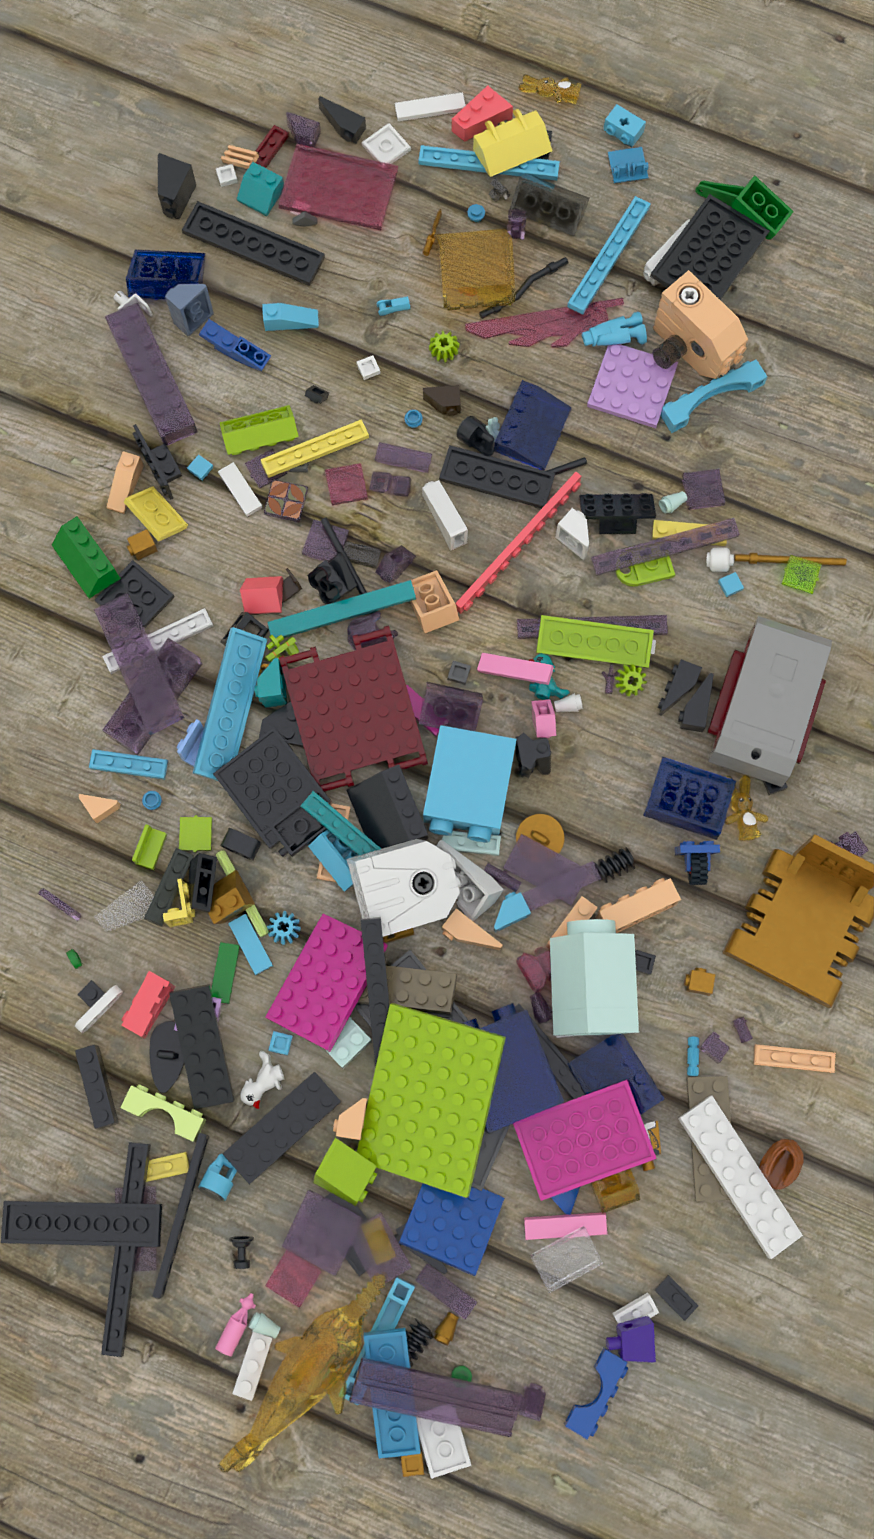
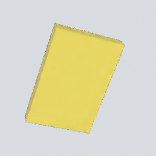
[124,486,188,541]

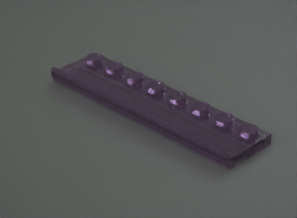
[349,1358,523,1437]

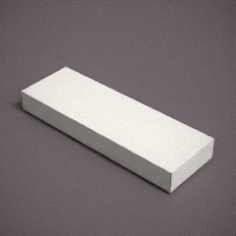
[218,462,262,517]

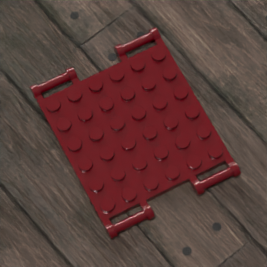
[279,625,428,792]

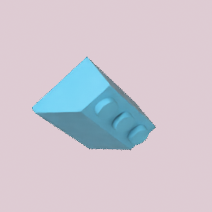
[308,830,358,892]

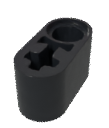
[220,828,262,861]

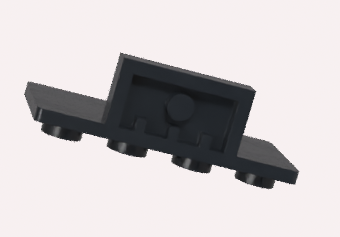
[132,424,182,500]
[579,493,656,534]

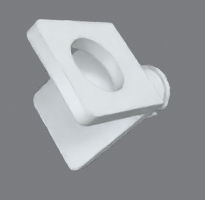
[114,291,153,320]

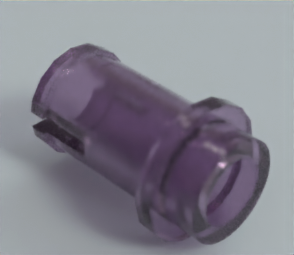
[732,1016,753,1043]

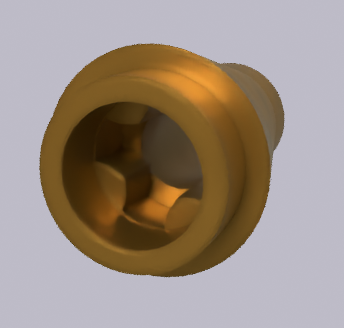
[434,1312,459,1346]

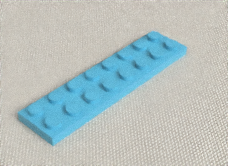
[193,627,267,781]

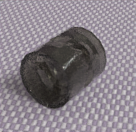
[652,335,687,369]

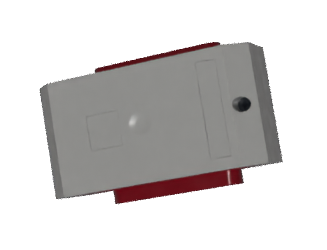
[707,616,832,787]

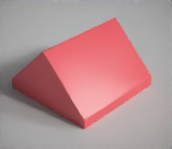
[240,576,283,615]

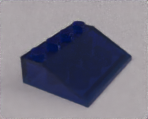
[126,249,206,300]
[494,380,572,471]
[643,757,736,840]
[567,1034,664,1115]

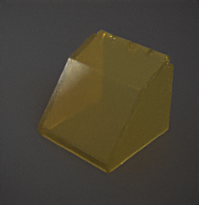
[435,228,516,311]

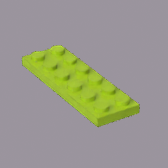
[536,615,654,668]

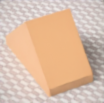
[79,794,121,823]

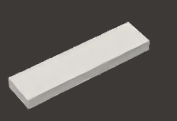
[395,92,466,122]

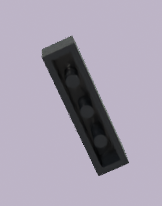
[75,1044,119,1130]

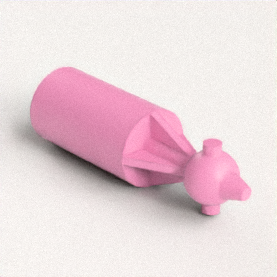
[215,1293,256,1357]

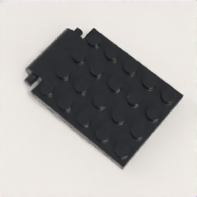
[213,727,332,857]

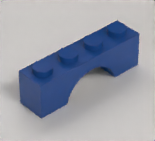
[564,1348,628,1440]

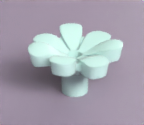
[485,417,501,442]

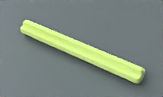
[216,850,269,937]

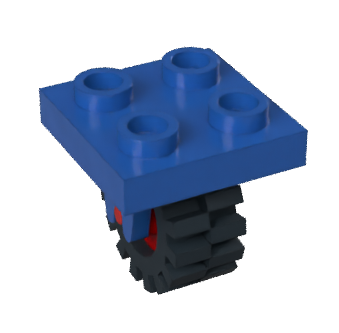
[675,841,720,885]

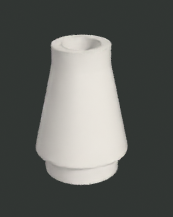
[554,693,583,712]

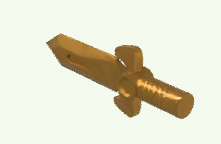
[423,208,442,256]

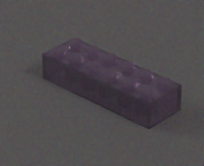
[102,638,202,756]

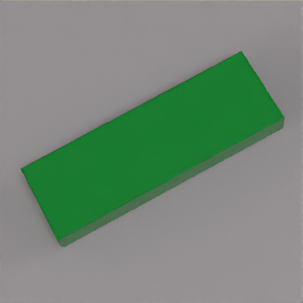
[211,942,240,1004]

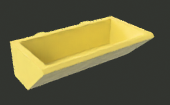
[473,109,552,177]

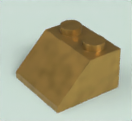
[208,870,255,924]

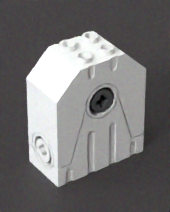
[347,839,461,937]

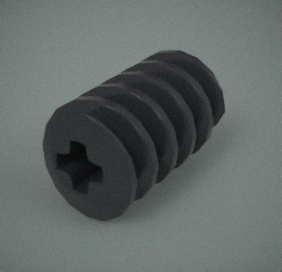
[591,847,635,883]
[406,1318,434,1367]

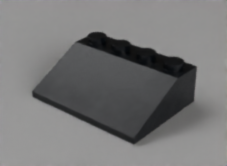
[346,765,428,849]

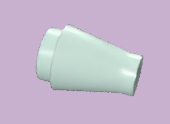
[659,491,687,514]
[248,1312,281,1339]

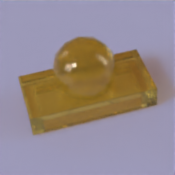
[361,1217,396,1265]

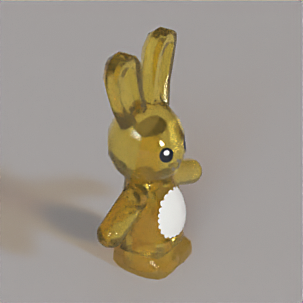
[519,74,581,104]
[723,775,768,841]

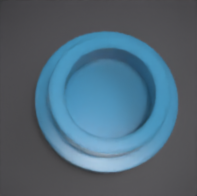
[467,204,485,222]
[404,409,423,428]
[142,791,162,810]

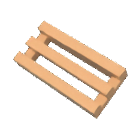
[221,145,259,169]

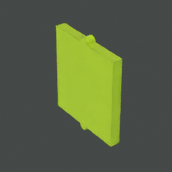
[179,815,212,853]

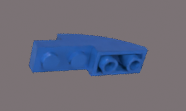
[199,319,271,371]

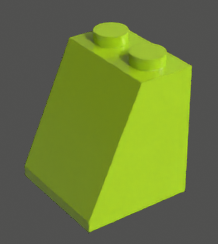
[313,1138,377,1206]

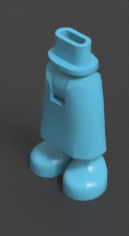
[582,312,647,347]

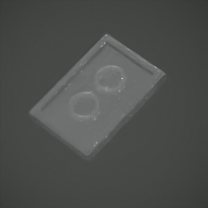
[530,1226,603,1293]

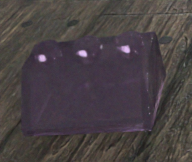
[419,682,483,732]

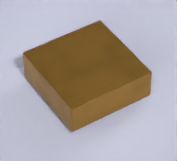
[401,1451,424,1477]

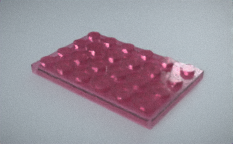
[279,144,398,230]

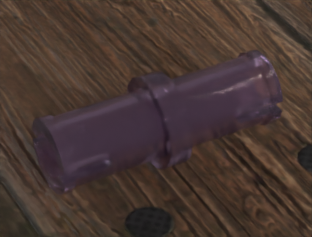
[484,862,522,893]

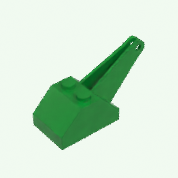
[695,175,794,240]

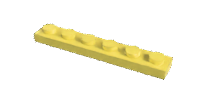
[261,419,369,478]

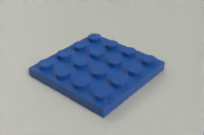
[399,1183,505,1276]

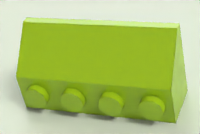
[219,405,299,455]

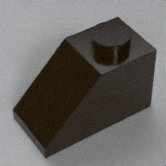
[423,385,461,416]

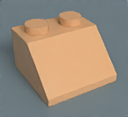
[333,1098,368,1140]

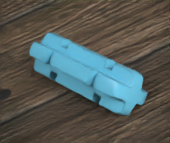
[687,1037,699,1076]

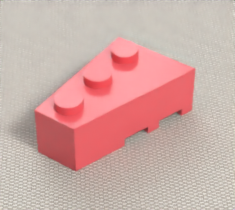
[452,85,513,142]
[121,971,176,1038]

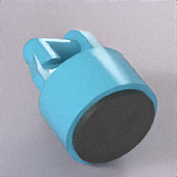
[198,1154,237,1202]

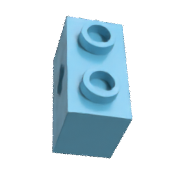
[604,104,646,147]

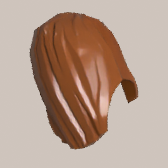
[759,1139,804,1190]

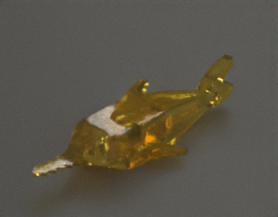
[218,1274,386,1472]

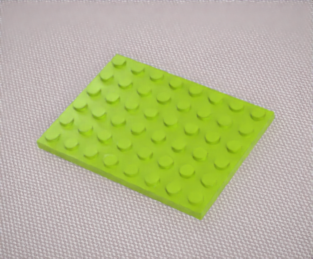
[357,1003,506,1198]

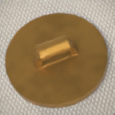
[516,814,564,862]

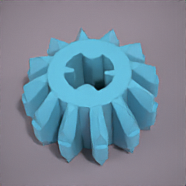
[267,911,301,945]

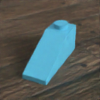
[262,303,319,331]

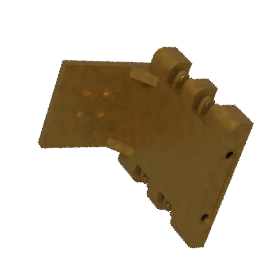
[722,834,874,1009]

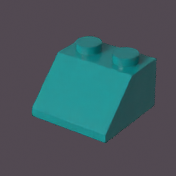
[237,162,285,216]
[255,658,288,708]

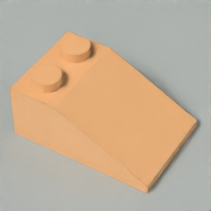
[410,570,459,633]

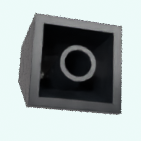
[158,153,196,220]

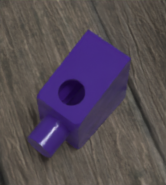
[606,1316,656,1363]

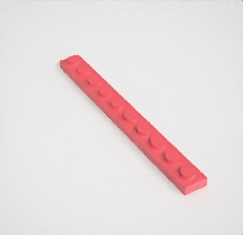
[455,472,581,614]

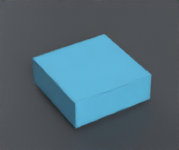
[187,454,213,480]
[718,572,744,597]
[268,1031,293,1056]

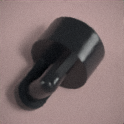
[456,416,495,456]

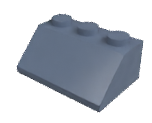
[165,284,214,337]

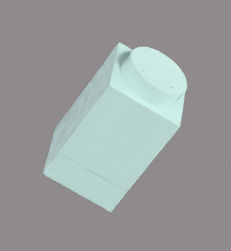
[550,919,639,1036]

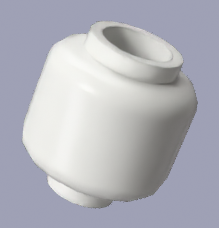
[707,547,734,572]

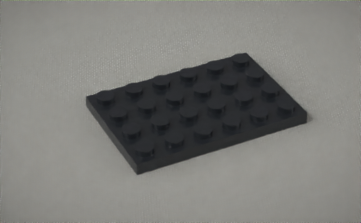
[650,194,770,300]

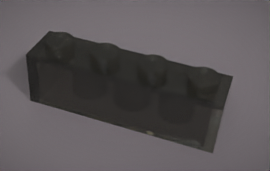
[509,173,590,236]

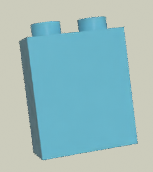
[423,725,516,843]

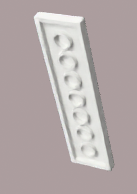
[678,1096,803,1259]

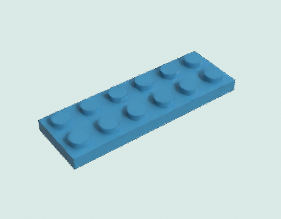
[363,1328,421,1459]

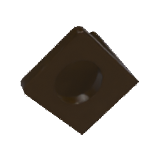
[282,568,302,603]

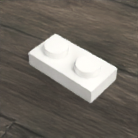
[612,1292,659,1324]

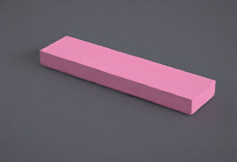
[477,653,554,685]
[524,1212,607,1240]

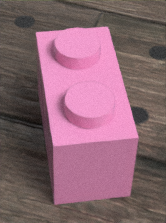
[531,699,556,738]

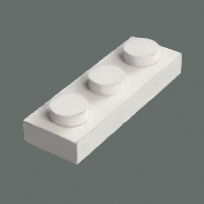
[232,1332,273,1401]

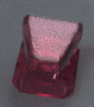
[516,947,551,994]

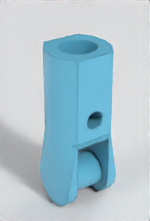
[376,296,410,316]

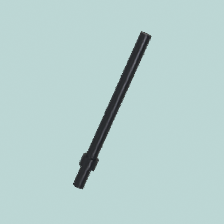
[321,517,379,618]

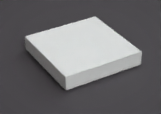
[362,123,411,170]

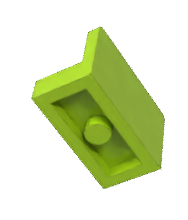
[132,824,167,870]

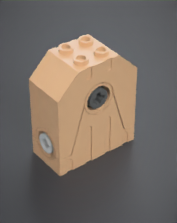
[653,270,748,379]

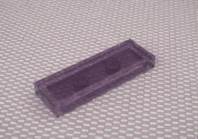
[375,442,432,473]

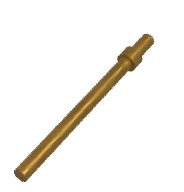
[734,553,847,566]

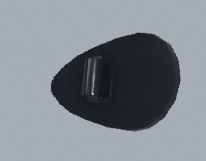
[149,1021,184,1093]

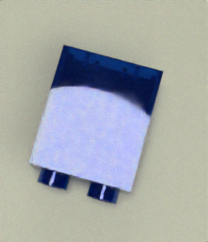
[462,1003,564,1133]

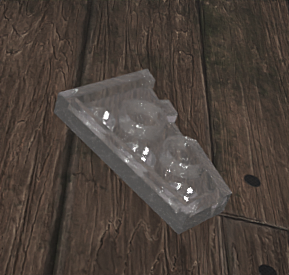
[94,880,154,932]

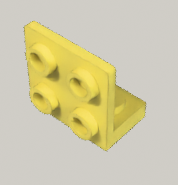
[163,879,195,927]

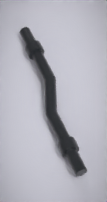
[479,257,569,319]

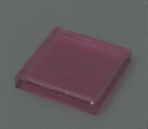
[325,463,368,506]
[265,1249,322,1308]

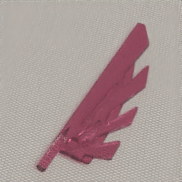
[465,297,624,347]

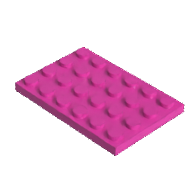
[265,914,388,1052]
[513,1080,657,1201]

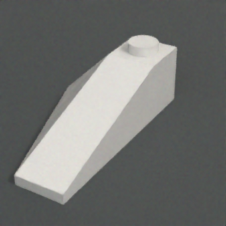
[436,840,504,921]

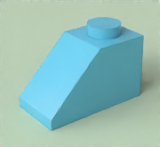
[494,892,531,933]

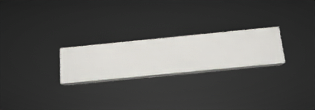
[102,608,213,674]

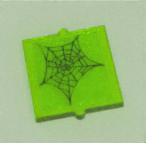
[781,555,822,594]

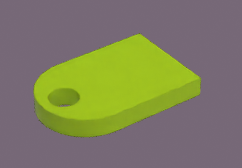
[615,541,675,587]

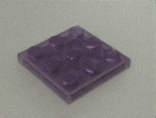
[282,1190,363,1276]

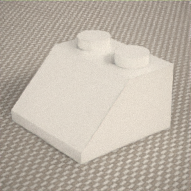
[555,508,589,560]

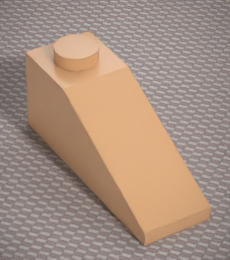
[107,451,144,514]
[442,908,503,950]

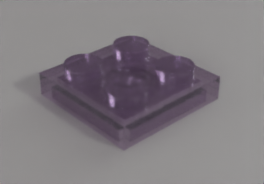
[682,469,725,510]

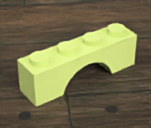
[120,1084,206,1142]

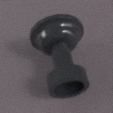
[229,1236,254,1269]

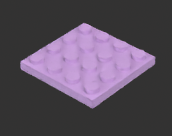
[587,344,678,428]

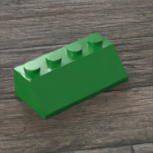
[52,516,120,599]

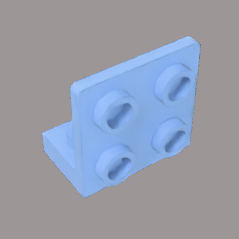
[177,719,204,767]

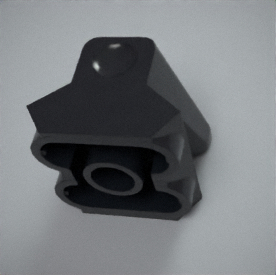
[307,551,358,604]
[515,732,551,778]

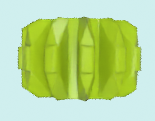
[429,331,459,363]
[614,664,647,697]

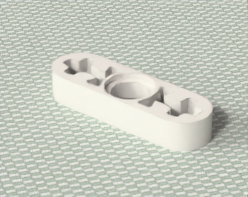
[75,985,124,1033]

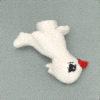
[240,1051,284,1109]

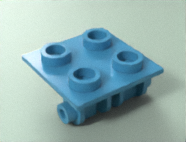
[608,147,649,183]

